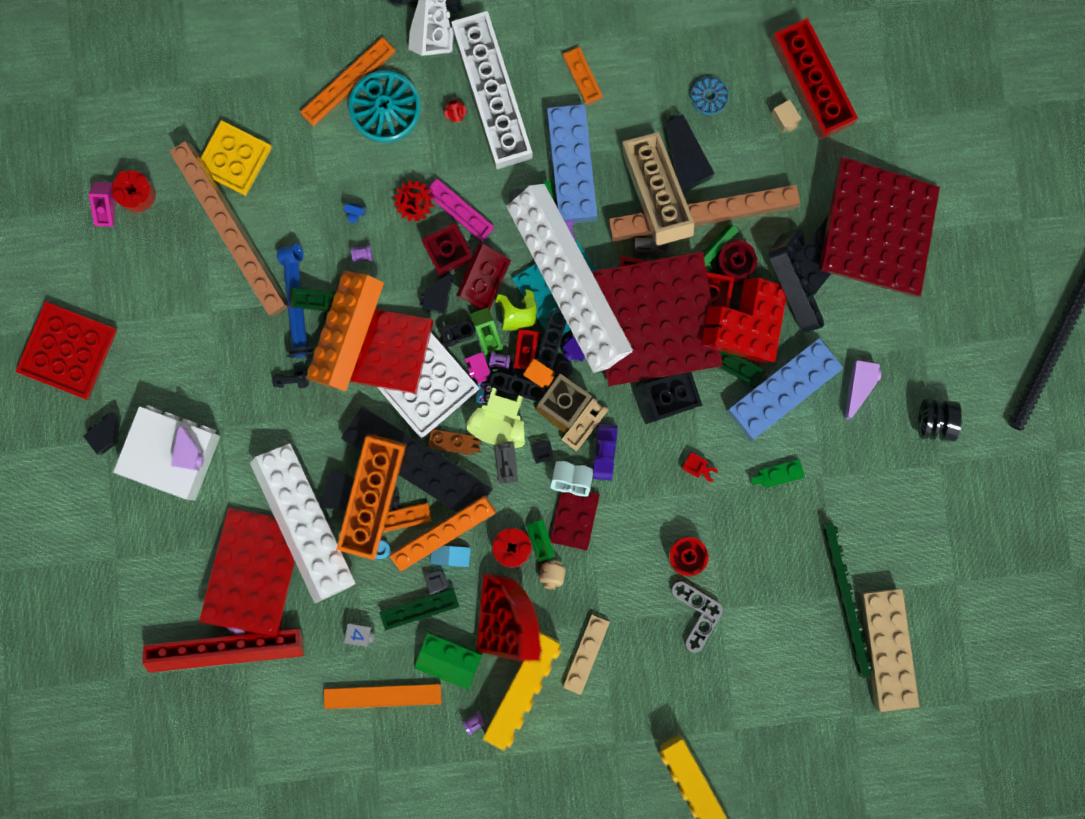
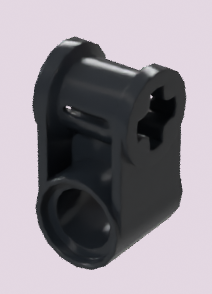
[438,321,476,348]

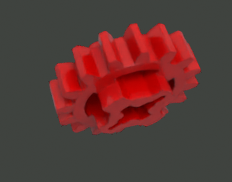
[393,180,435,222]

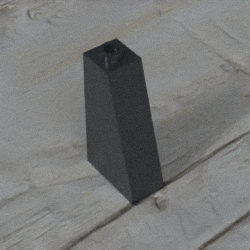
[665,114,715,193]
[319,470,401,511]

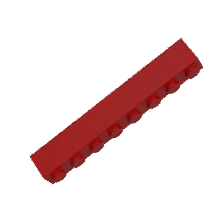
[142,629,304,673]

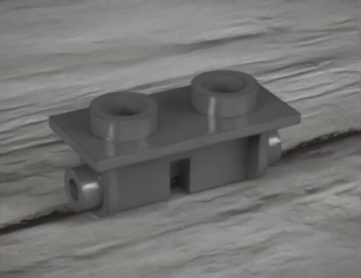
[495,443,518,483]

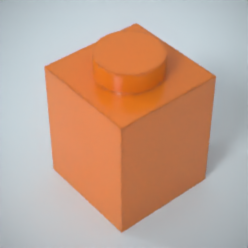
[523,358,554,388]

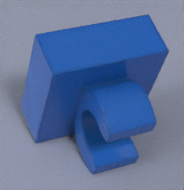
[344,202,367,224]

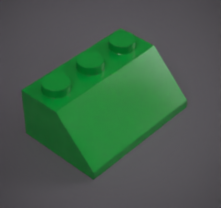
[415,632,483,690]

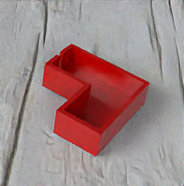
[701,278,787,362]

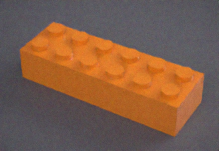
[306,271,384,391]
[336,434,407,560]

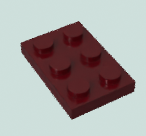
[456,243,511,310]
[550,492,600,551]

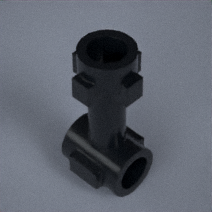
[272,369,310,388]

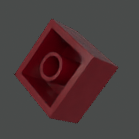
[421,223,473,277]

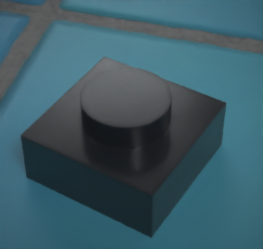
[531,441,554,464]
[424,570,449,596]

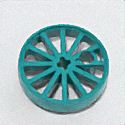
[349,71,421,143]

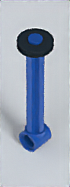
[277,244,314,358]

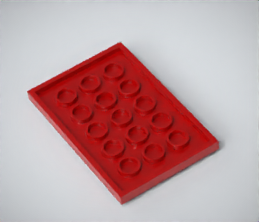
[199,508,295,637]

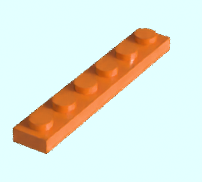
[389,495,496,572]

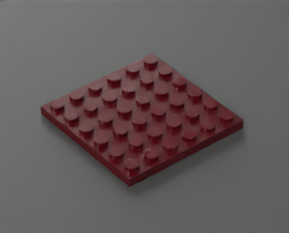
[819,157,940,297]
[592,252,722,387]

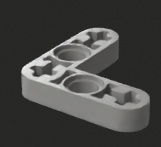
[671,581,723,653]

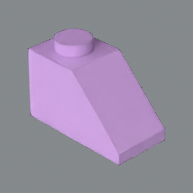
[171,427,204,471]

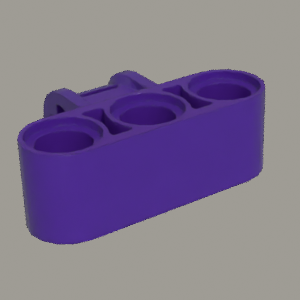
[593,424,618,481]

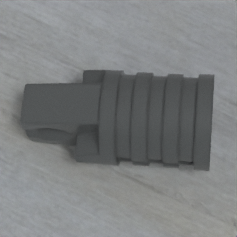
[634,237,668,255]

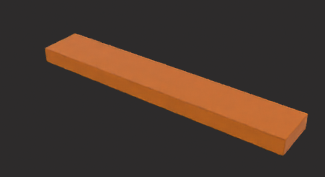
[300,37,396,127]
[324,684,442,709]

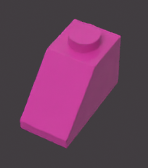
[88,181,116,227]

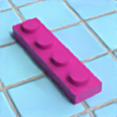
[427,179,495,242]

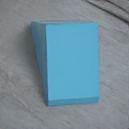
[430,545,470,567]

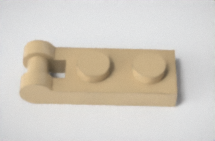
[562,398,609,452]

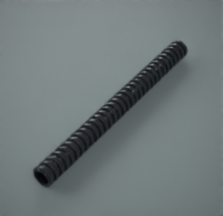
[1008,268,1085,431]

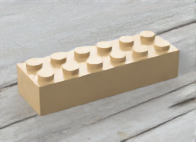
[622,132,694,246]
[859,588,919,712]

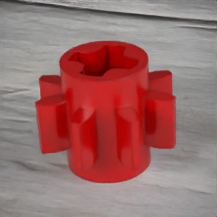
[443,99,467,123]

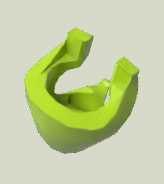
[495,289,537,331]

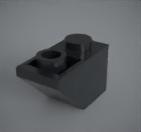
[83,412,121,455]

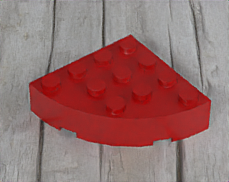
[476,574,542,661]

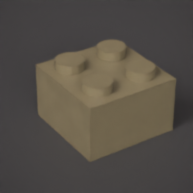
[538,374,592,429]

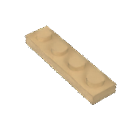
[563,614,610,695]

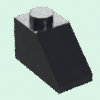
[420,274,453,315]

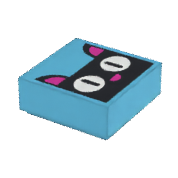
[476,383,496,403]

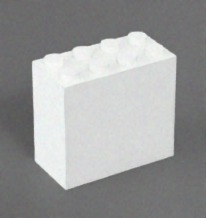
[113,405,220,501]

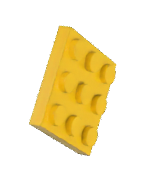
[201,120,272,197]

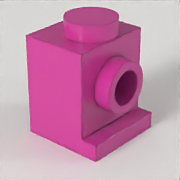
[465,352,491,384]

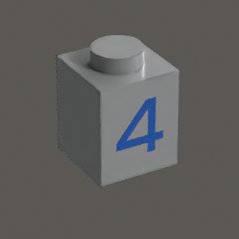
[344,623,375,647]

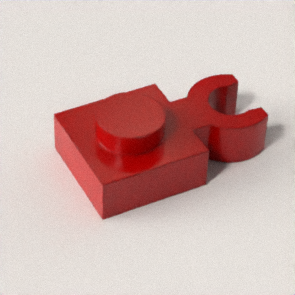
[682,452,718,482]

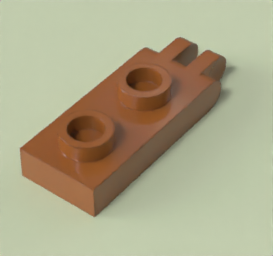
[428,429,482,455]

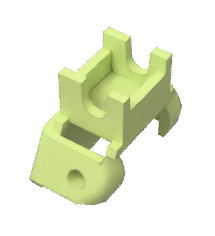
[466,388,525,448]

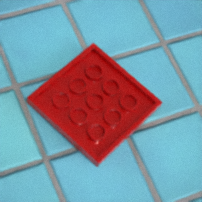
[15,301,118,400]
[350,309,434,395]

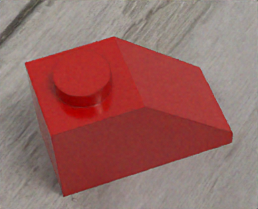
[514,330,540,369]

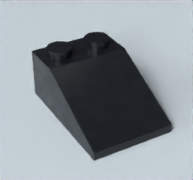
[633,372,703,425]

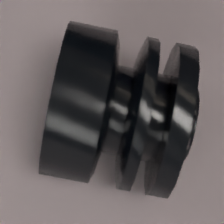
[918,399,962,442]

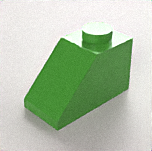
[470,308,503,356]

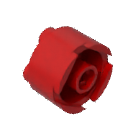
[112,170,156,213]
[492,528,532,567]
[668,537,709,576]

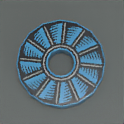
[691,77,729,115]

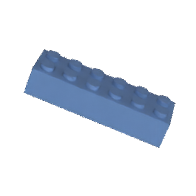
[547,104,597,223]
[727,338,843,441]

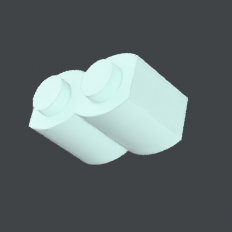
[550,461,594,496]

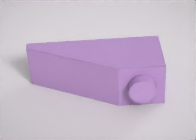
[844,361,882,419]

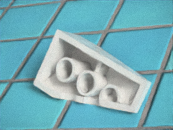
[409,0,453,56]

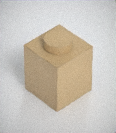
[771,99,801,133]

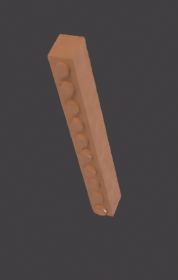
[169,141,288,316]
[608,185,800,242]

